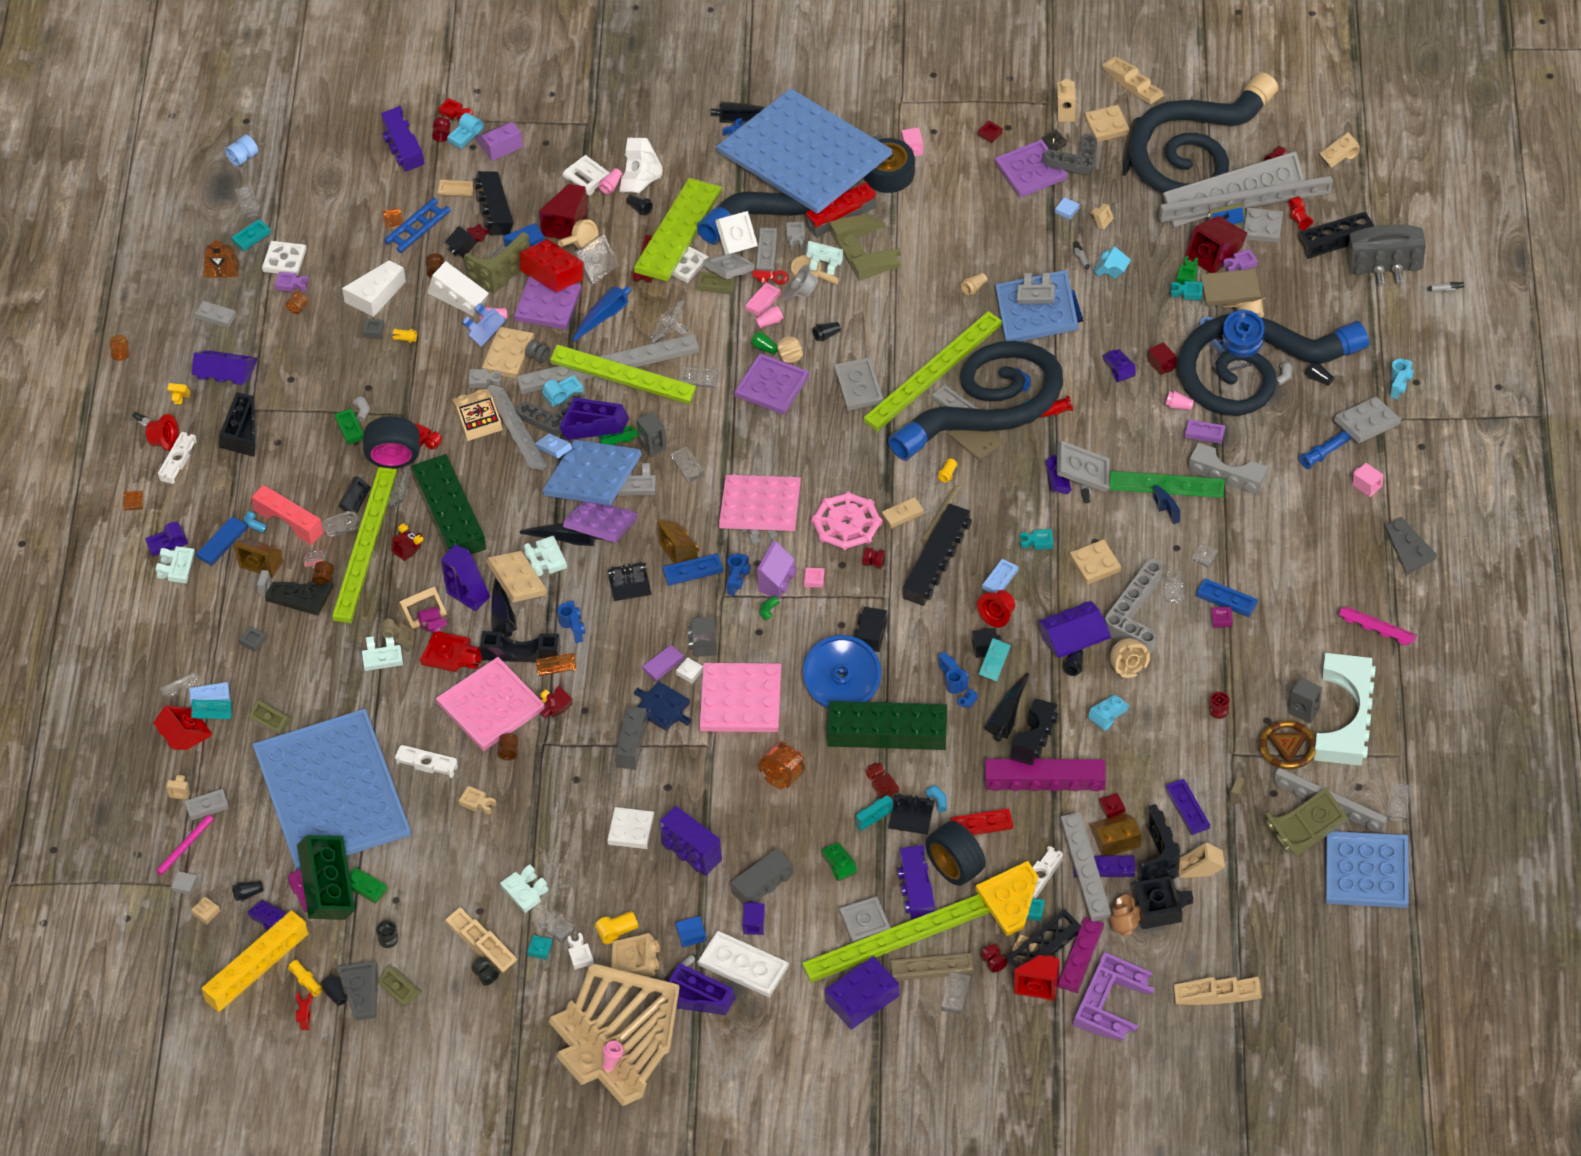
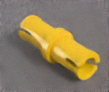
[288,960,322,997]

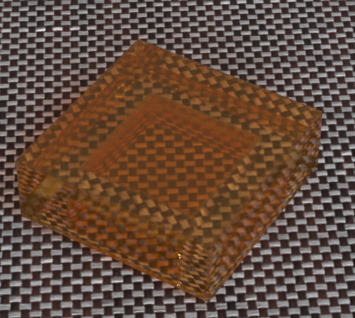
[383,208,403,228]
[123,490,144,511]

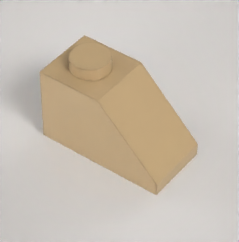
[1179,842,1225,878]

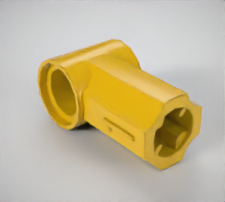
[595,911,638,944]

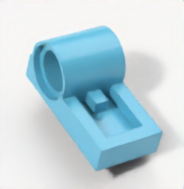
[447,113,484,149]
[1390,359,1414,399]
[542,375,584,407]
[1088,694,1129,731]

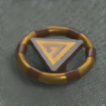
[1259,720,1316,769]

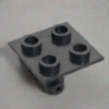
[607,562,652,601]
[888,793,935,834]

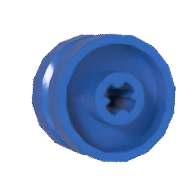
[1222,310,1265,358]

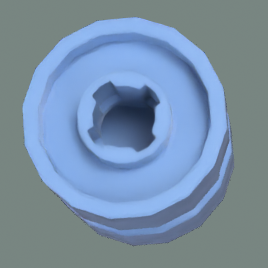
[225,134,259,167]

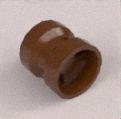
[426,253,444,278]
[312,561,334,584]
[497,733,518,760]

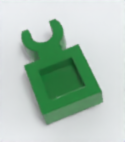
[1177,256,1198,284]

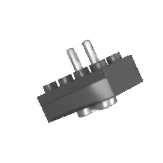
[1347,224,1426,286]

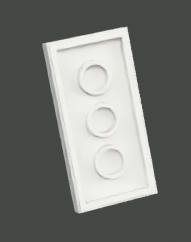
[698,931,789,998]

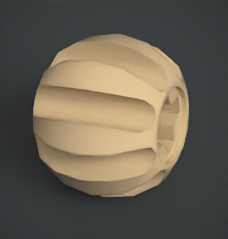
[777,336,803,364]

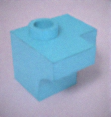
[1094,246,1131,279]

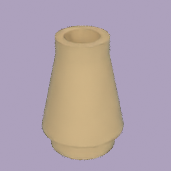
[961,273,987,295]

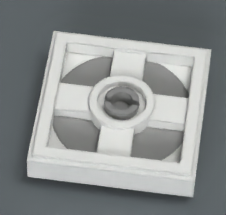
[262,241,307,276]
[672,247,709,283]

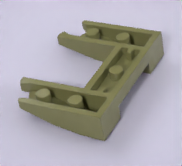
[829,214,901,281]

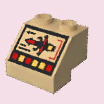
[452,389,503,441]

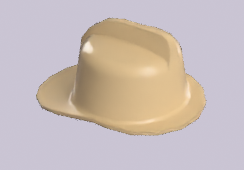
[1223,297,1266,318]

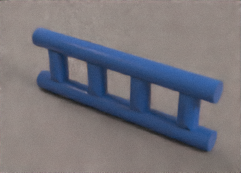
[384,197,451,253]

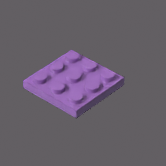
[995,139,1067,198]
[514,276,582,330]
[735,353,809,415]
[563,502,638,543]

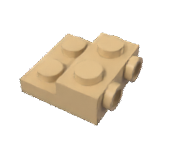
[611,933,660,977]

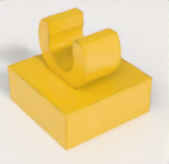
[167,383,191,405]

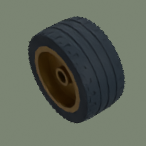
[863,138,915,193]
[925,821,986,886]

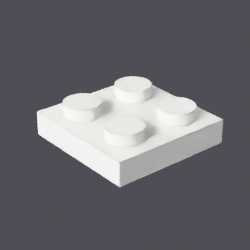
[715,211,758,255]
[608,807,654,849]

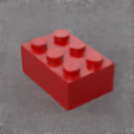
[520,239,583,293]

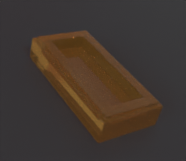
[536,653,577,676]

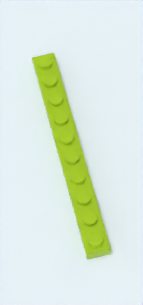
[864,311,1002,432]
[332,467,397,623]
[802,894,990,983]

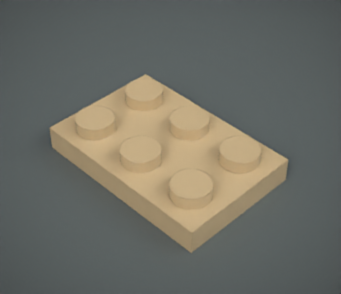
[482,327,534,379]
[487,551,547,603]

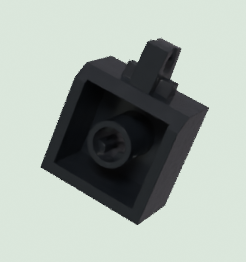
[1133,876,1194,929]

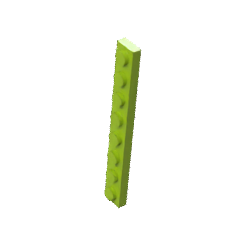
[550,345,696,405]

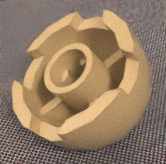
[1110,638,1150,678]

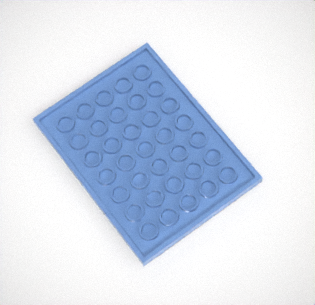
[716,88,892,214]
[253,709,412,871]

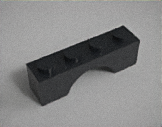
[480,631,561,664]
[1010,698,1060,766]

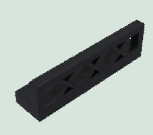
[1299,211,1375,259]
[1006,909,1082,969]

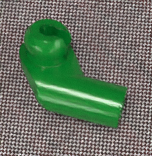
[759,596,780,621]

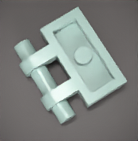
[523,536,567,576]

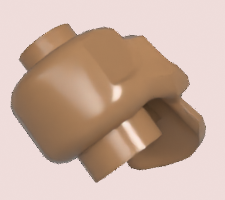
[1110,894,1140,936]

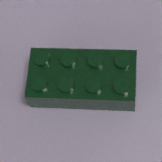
[297,835,355,920]

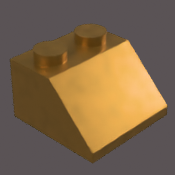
[657,519,699,564]
[234,539,283,578]
[1089,813,1141,856]

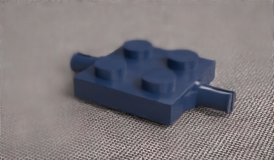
[634,681,692,731]

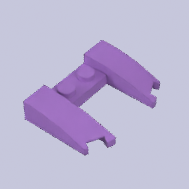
[1072,952,1154,1041]

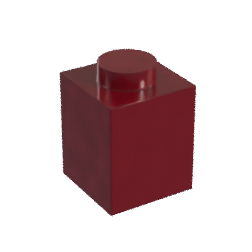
[1148,342,1176,376]

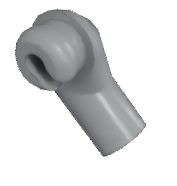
[1276,362,1293,386]
[353,396,370,422]

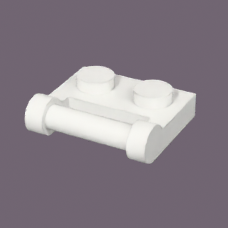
[563,155,609,196]

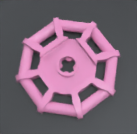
[811,491,882,550]

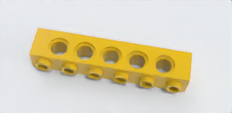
[201,910,308,1012]

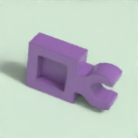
[1223,249,1258,272]
[275,272,309,292]

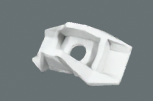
[619,138,663,194]

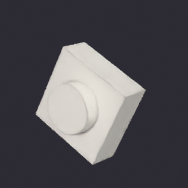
[676,657,703,684]

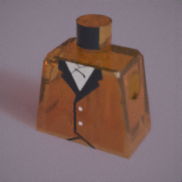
[204,240,240,278]

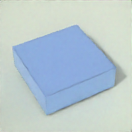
[1055,197,1080,220]

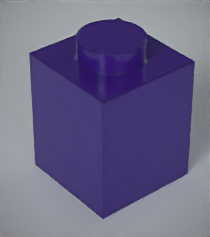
[743,902,766,935]

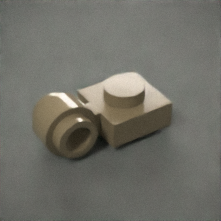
[380,619,415,649]

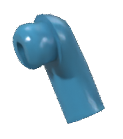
[243,511,267,533]
[926,785,947,812]

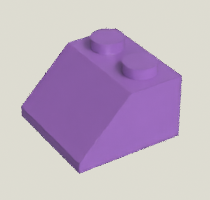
[475,122,523,161]
[757,541,797,599]

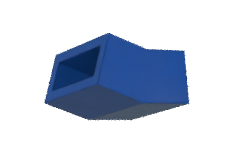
[675,916,706,948]

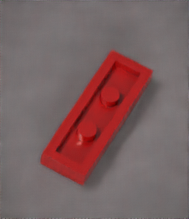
[950,808,1013,835]

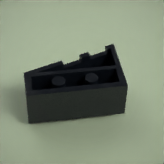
[219,392,255,457]

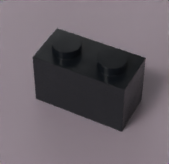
[854,607,887,652]

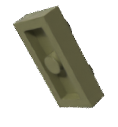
[697,272,736,294]

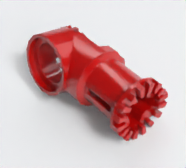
[1288,196,1313,230]
[1040,395,1074,418]

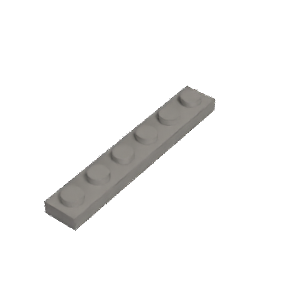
[487,385,548,471]
[1274,768,1387,834]
[1061,812,1111,922]

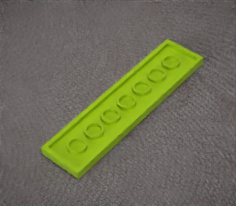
[634,178,722,282]

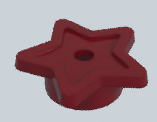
[467,223,488,242]

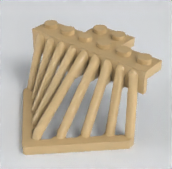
[549,964,679,1106]

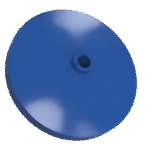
[803,635,881,709]

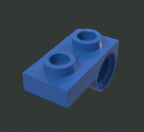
[727,553,751,596]
[557,601,585,643]
[938,652,969,694]

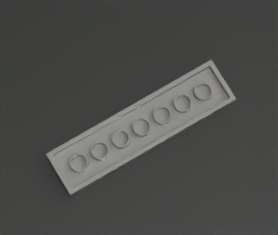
[1162,151,1304,228]

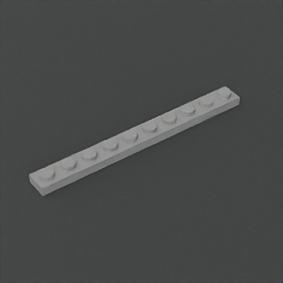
[1159,176,1333,222]
[516,334,699,394]

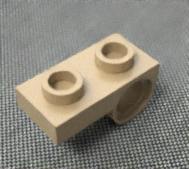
[1320,132,1360,168]

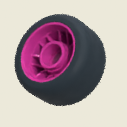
[363,416,420,469]

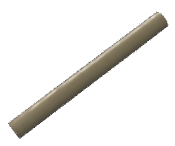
[921,485,961,544]

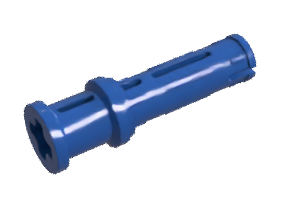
[1299,430,1351,469]

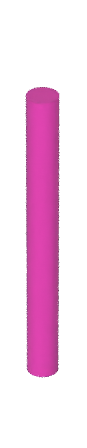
[156,814,214,876]

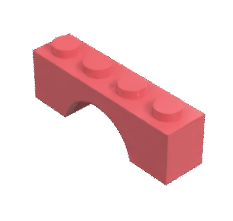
[251,485,324,545]

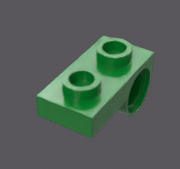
[821,842,857,881]

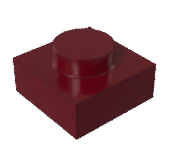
[978,120,1003,143]
[1099,793,1126,819]

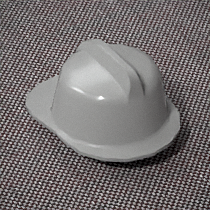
[782,265,818,301]

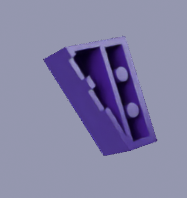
[381,106,424,172]
[559,397,629,440]
[441,544,490,612]
[897,845,935,920]
[659,963,736,1015]

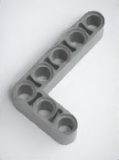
[1105,559,1162,653]

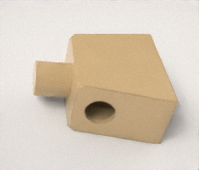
[1056,79,1076,122]

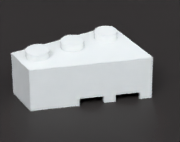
[342,260,406,317]

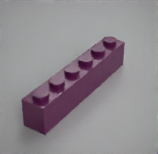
[986,759,1106,791]

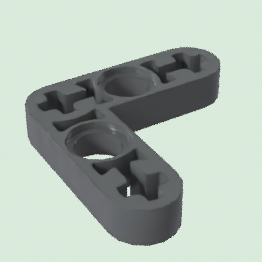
[1042,134,1097,174]
[517,392,585,436]

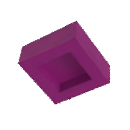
[1211,607,1233,628]

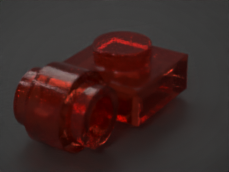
[865,763,899,799]

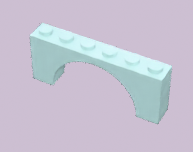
[1314,653,1376,766]

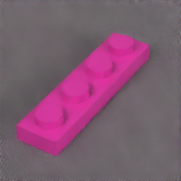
[1339,606,1417,645]

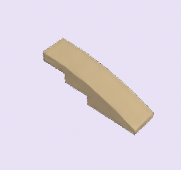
[1102,57,1164,105]
[445,907,518,974]
[1174,977,1262,1005]

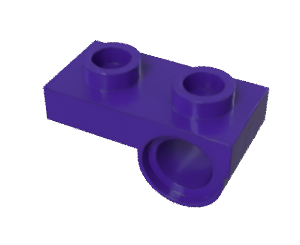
[1103,349,1136,382]
[1046,455,1072,494]
[145,522,188,556]
[247,900,286,931]

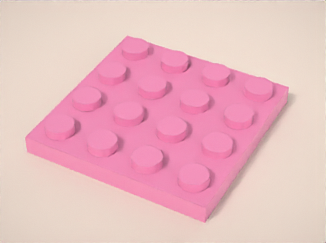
[719,474,801,531]
[436,657,545,752]
[700,663,781,732]

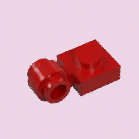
[438,98,473,122]
[753,270,789,285]
[415,423,442,450]

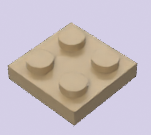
[1085,105,1130,142]
[1070,539,1121,585]

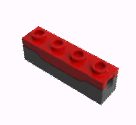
[806,182,876,238]

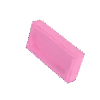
[745,282,781,316]

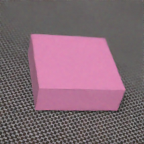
[804,567,825,588]

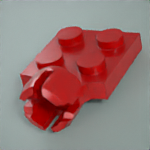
[420,631,482,673]

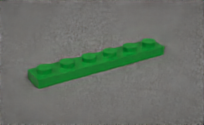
[1110,470,1225,498]

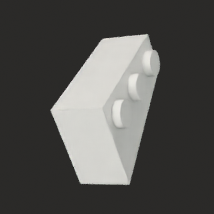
[427,261,489,316]

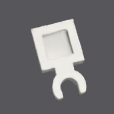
[568,933,594,970]

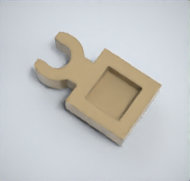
[459,786,496,815]

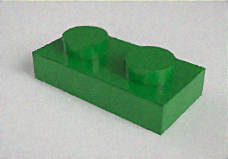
[334,408,363,445]
[597,425,638,445]
[349,867,388,904]

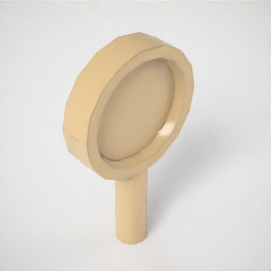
[558,219,598,250]
[791,255,839,285]

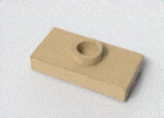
[882,497,924,529]

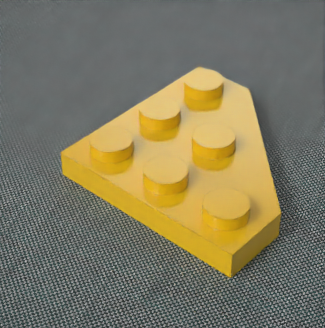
[975,861,1038,937]

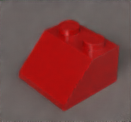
[153,705,212,750]
[1014,955,1060,1001]

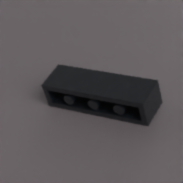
[473,171,513,235]

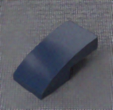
[1153,485,1181,524]

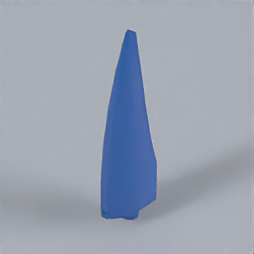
[572,286,631,342]

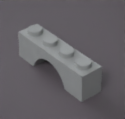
[1189,442,1269,495]

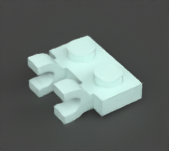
[806,241,843,275]
[156,546,195,583]
[362,636,403,671]
[500,865,549,913]

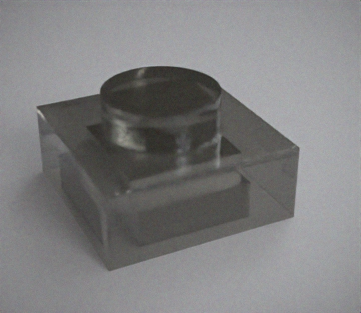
[1042,130,1067,150]

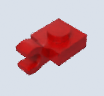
[296,993,313,1030]

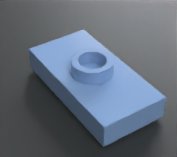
[535,433,572,458]
[982,559,1019,593]
[189,682,230,707]

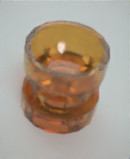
[109,335,129,361]

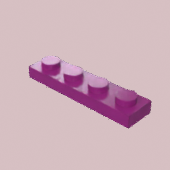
[1058,918,1104,994]

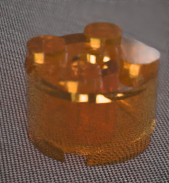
[759,741,805,789]

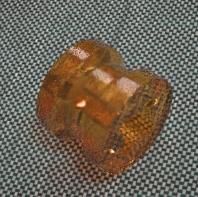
[285,291,309,314]

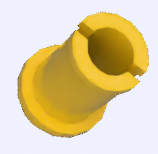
[393,329,417,343]
[938,458,958,483]

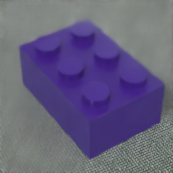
[659,806,722,876]
[825,956,899,1030]

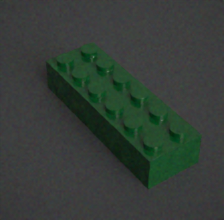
[411,454,486,555]
[827,701,947,750]

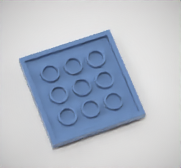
[996,270,1079,342]
[542,440,642,506]
[1326,831,1409,908]

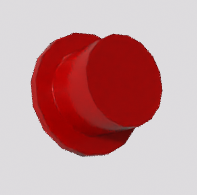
[146,414,179,451]
[977,590,1016,628]

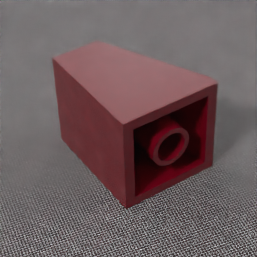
[539,184,588,239]
[1185,216,1247,273]

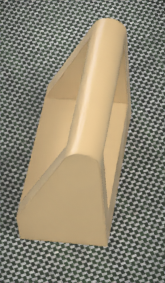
[398,586,447,629]

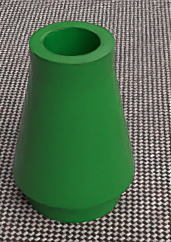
[751,331,778,355]

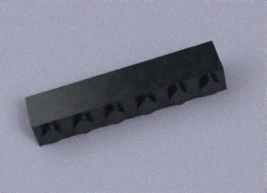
[903,503,972,606]

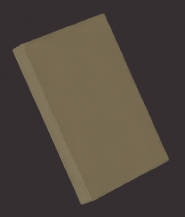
[1200,269,1261,306]

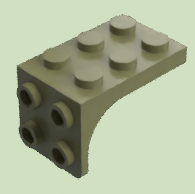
[464,232,530,294]
[1265,788,1349,857]

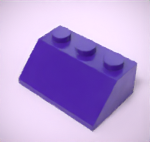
[191,350,257,385]
[1039,601,1111,658]

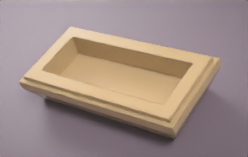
[437,180,474,197]

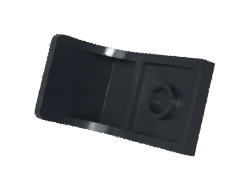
[1139,804,1180,881]

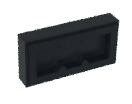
[338,476,371,517]

